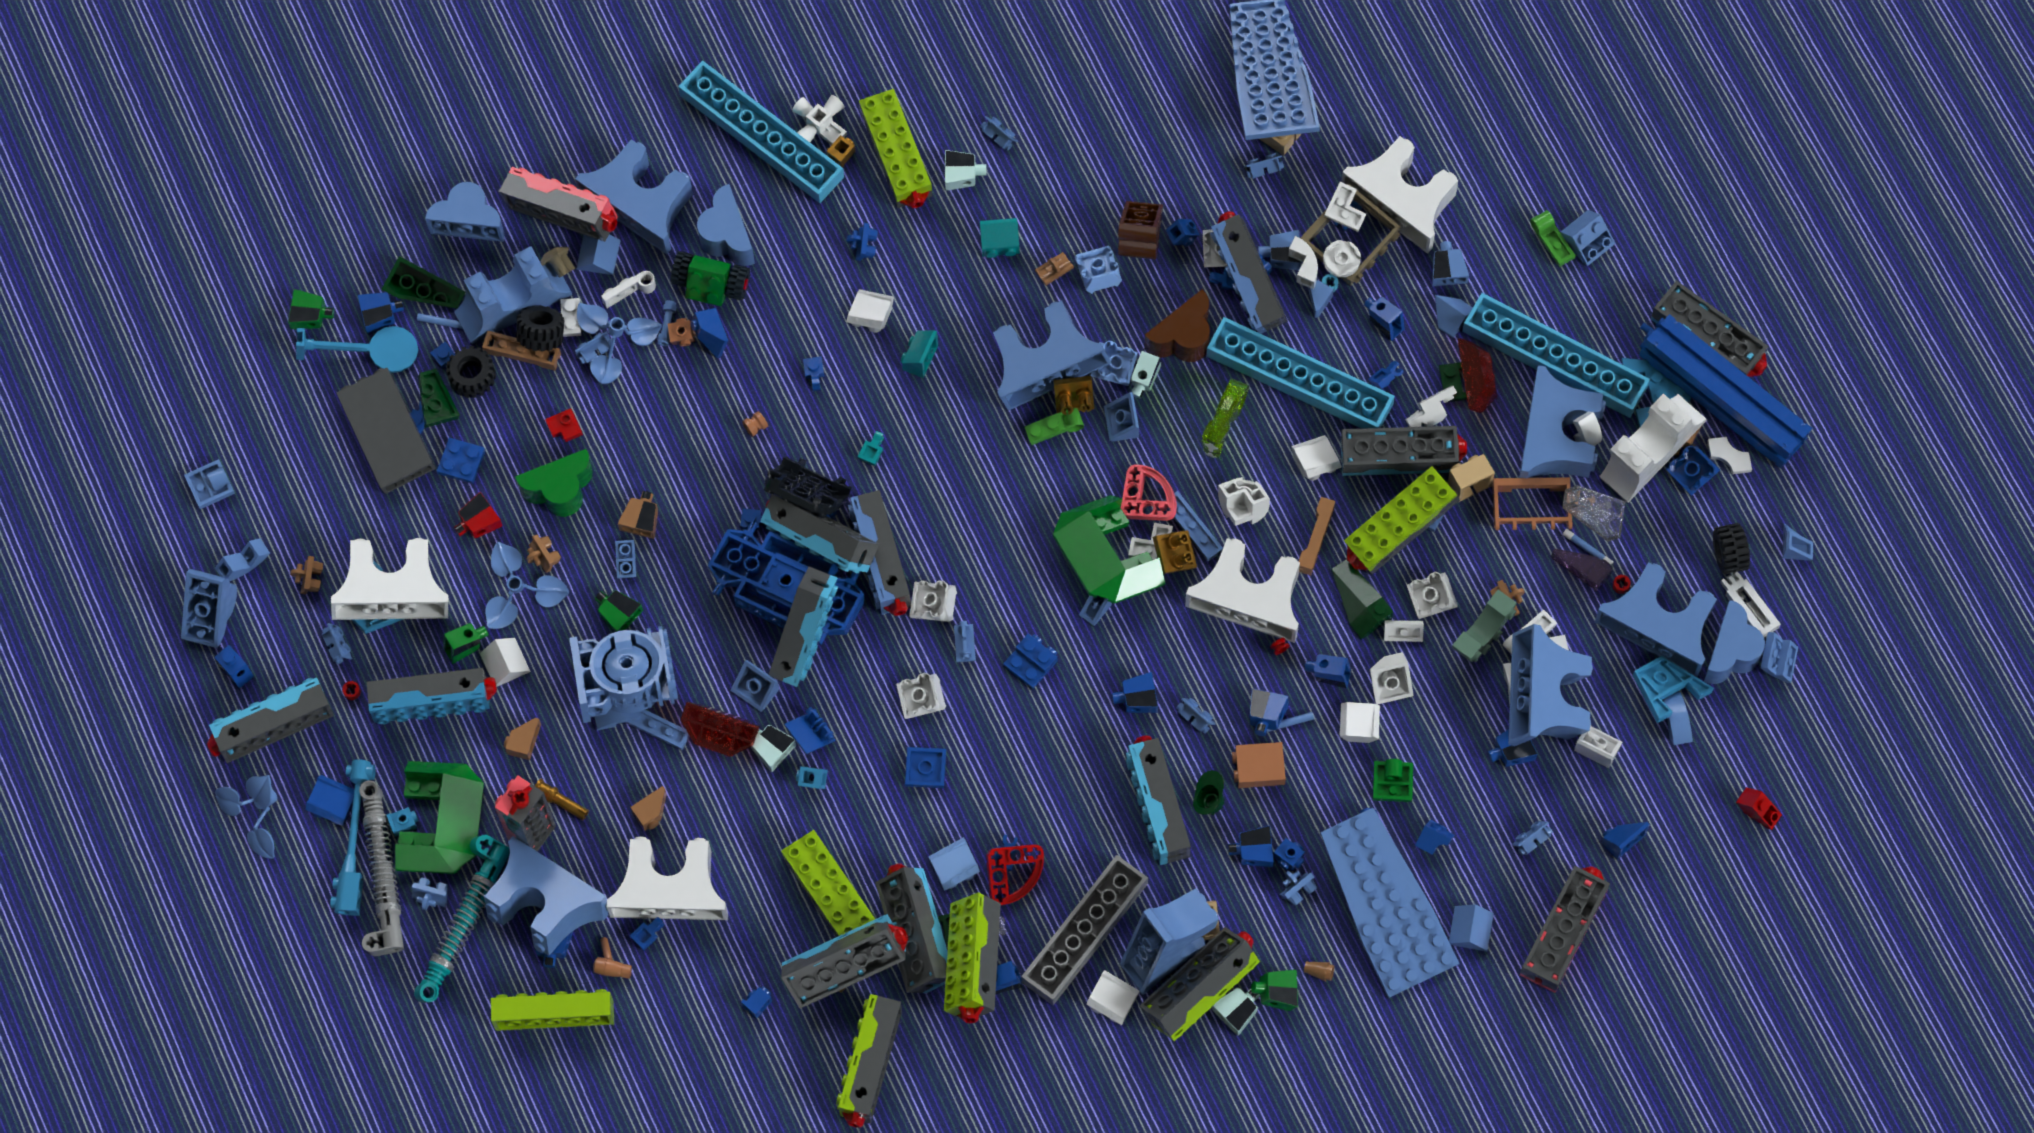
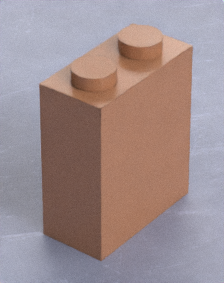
[1232,742,1286,788]

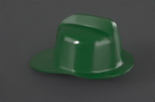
[1193,770,1224,815]

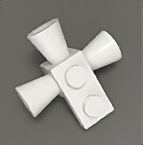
[792,95,847,145]

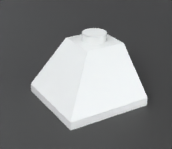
[1370,652,1414,705]

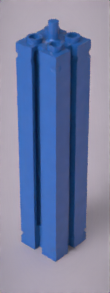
[1639,314,1812,469]

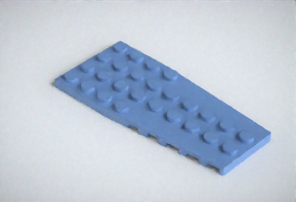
[1230,0,1320,140]
[1320,808,1459,998]

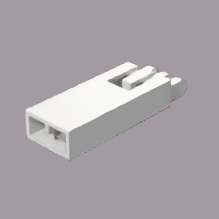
[1720,572,1781,638]

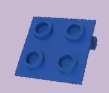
[784,707,835,754]

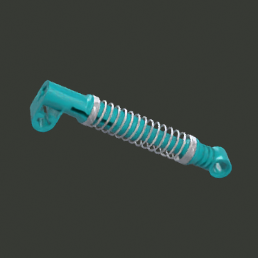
[414,835,510,1003]

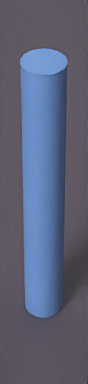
[417,313,463,329]
[1267,712,1314,732]

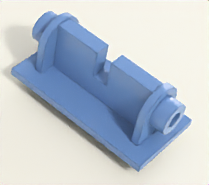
[980,116,1018,150]
[1244,153,1284,179]
[575,331,615,364]
[954,621,976,662]
[322,623,352,664]
[1176,698,1216,734]
[1512,821,1553,856]

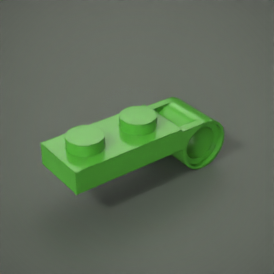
[1530,210,1576,267]
[1024,408,1084,445]

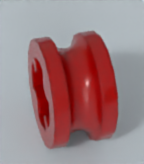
[1613,575,1631,594]
[1270,637,1290,655]
[342,681,361,700]

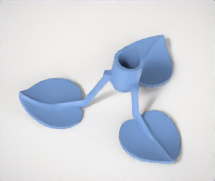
[577,303,662,384]
[485,542,569,629]
[215,775,277,858]

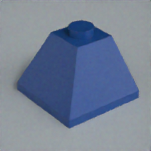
[690,308,728,358]
[1601,822,1650,860]

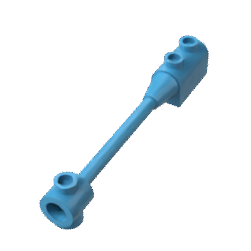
[330,760,376,916]

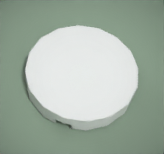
[1323,240,1361,277]

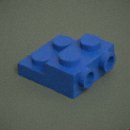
[1003,634,1058,690]

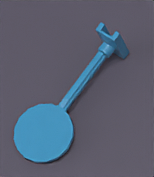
[296,326,418,373]

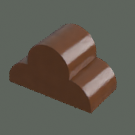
[1118,201,1163,260]
[1144,289,1210,362]

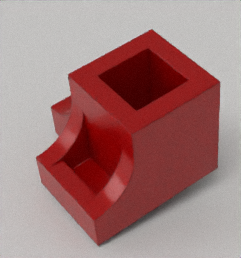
[545,408,583,442]

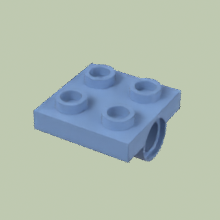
[184,459,235,509]

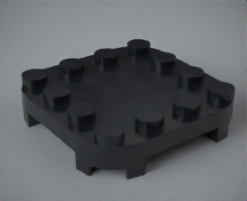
[764,456,852,518]

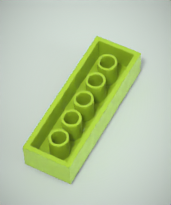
[491,989,614,1031]

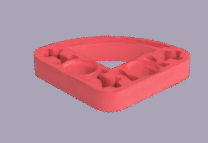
[1121,464,1177,521]

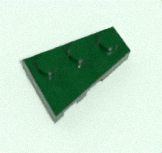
[418,368,460,428]

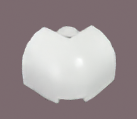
[1218,477,1270,526]

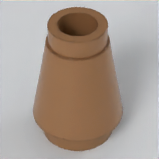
[1304,961,1334,982]

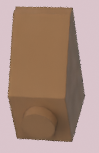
[504,718,541,760]
[630,786,667,831]

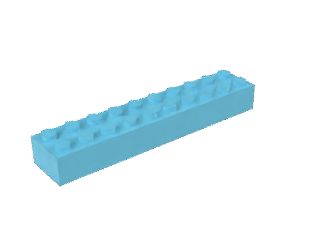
[678,60,844,203]
[1462,293,1650,418]
[1207,317,1395,429]

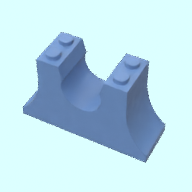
[575,139,693,255]
[454,247,572,345]
[993,300,1111,411]
[1519,365,1606,479]
[1595,562,1717,677]
[1508,624,1593,746]
[484,836,609,955]
[1120,888,1219,995]

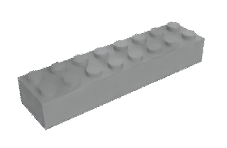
[1021,855,1148,1005]

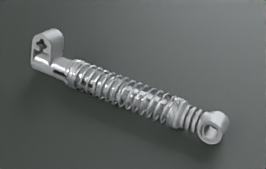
[359,780,404,956]

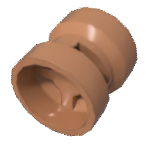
[742,411,768,437]

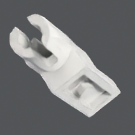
[1405,386,1457,427]

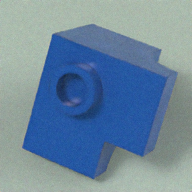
[1415,819,1455,855]

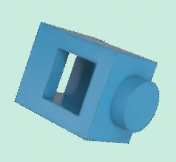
[796,766,828,789]
[386,807,418,837]

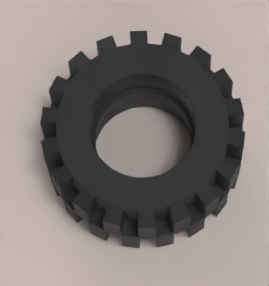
[516,305,564,352]
[446,346,496,398]
[1713,523,1750,574]

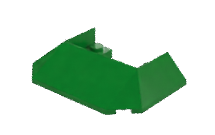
[1053,495,1165,604]
[395,761,484,874]

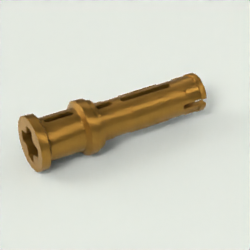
[535,778,589,821]

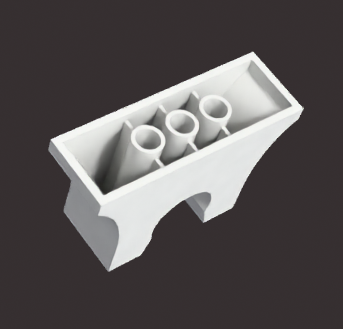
[1342,136,1458,254]
[1600,394,1707,503]
[331,538,448,620]
[1185,538,1300,643]
[607,837,728,920]

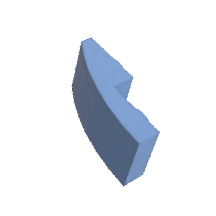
[615,540,636,579]

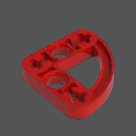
[986,844,1044,905]

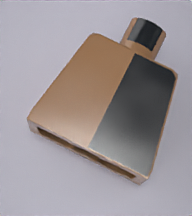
[618,491,658,539]

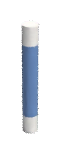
[1562,529,1614,568]

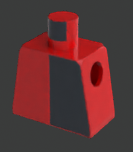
[453,492,503,538]

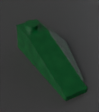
[382,256,466,308]
[1331,559,1393,640]

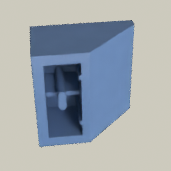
[1560,210,1616,266]

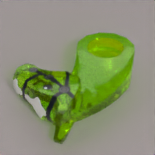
[1202,378,1249,458]

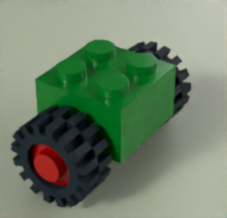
[671,251,750,306]

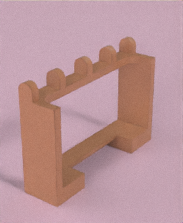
[1492,477,1572,530]

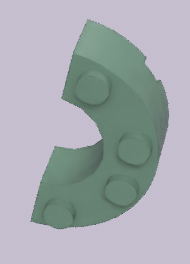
[1452,590,1517,662]

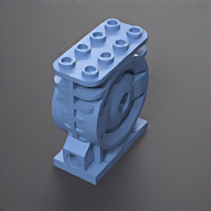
[569,626,678,723]

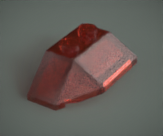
[1458,338,1498,413]
[681,701,760,757]

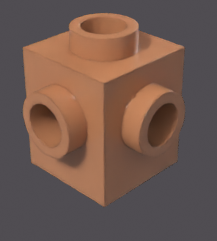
[668,318,697,346]

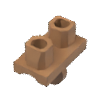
[1035,252,1074,285]
[526,534,561,573]
[290,556,323,595]
[1490,580,1525,616]

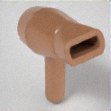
[593,937,632,979]

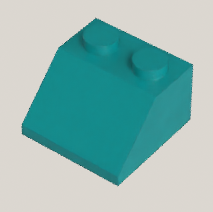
[980,218,1020,258]
[900,330,938,378]

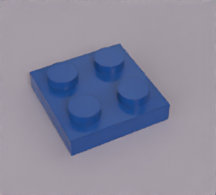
[437,438,486,484]
[905,747,946,788]

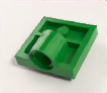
[1373,759,1413,802]

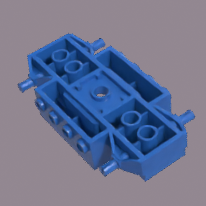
[708,521,865,645]

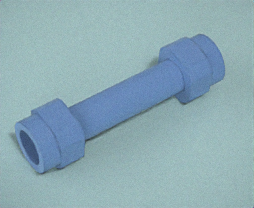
[657,300,676,346]

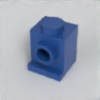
[741,986,772,1019]

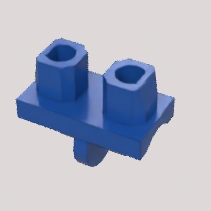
[846,222,878,261]

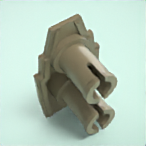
[541,247,575,278]

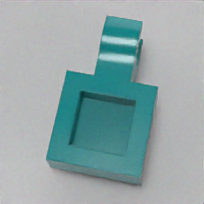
[858,431,884,466]

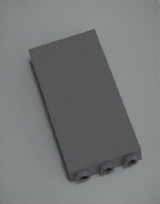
[337,368,437,494]

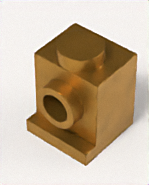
[826,135,856,168]

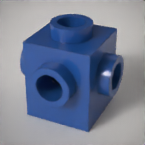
[1166,218,1200,246]
[1273,838,1305,872]

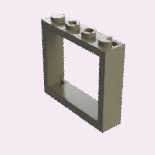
[1300,184,1401,286]

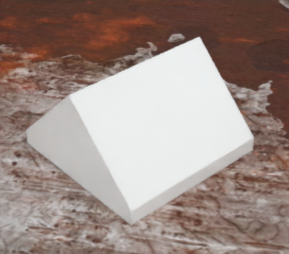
[480,638,530,687]
[1574,726,1623,768]

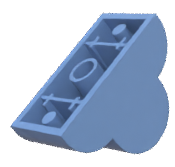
[425,182,505,242]
[697,184,755,266]
[181,569,237,648]
[1704,600,1765,684]

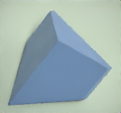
[1435,295,1473,338]
[1782,523,1813,561]

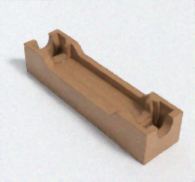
[482,331,561,371]
[1298,497,1336,576]

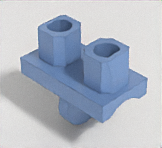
[1279,870,1317,905]
[411,877,448,910]

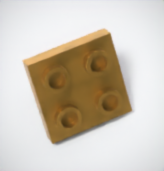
[1053,375,1094,415]
[1152,530,1197,574]

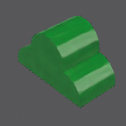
[515,449,593,517]

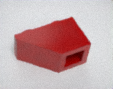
[1736,787,1782,830]

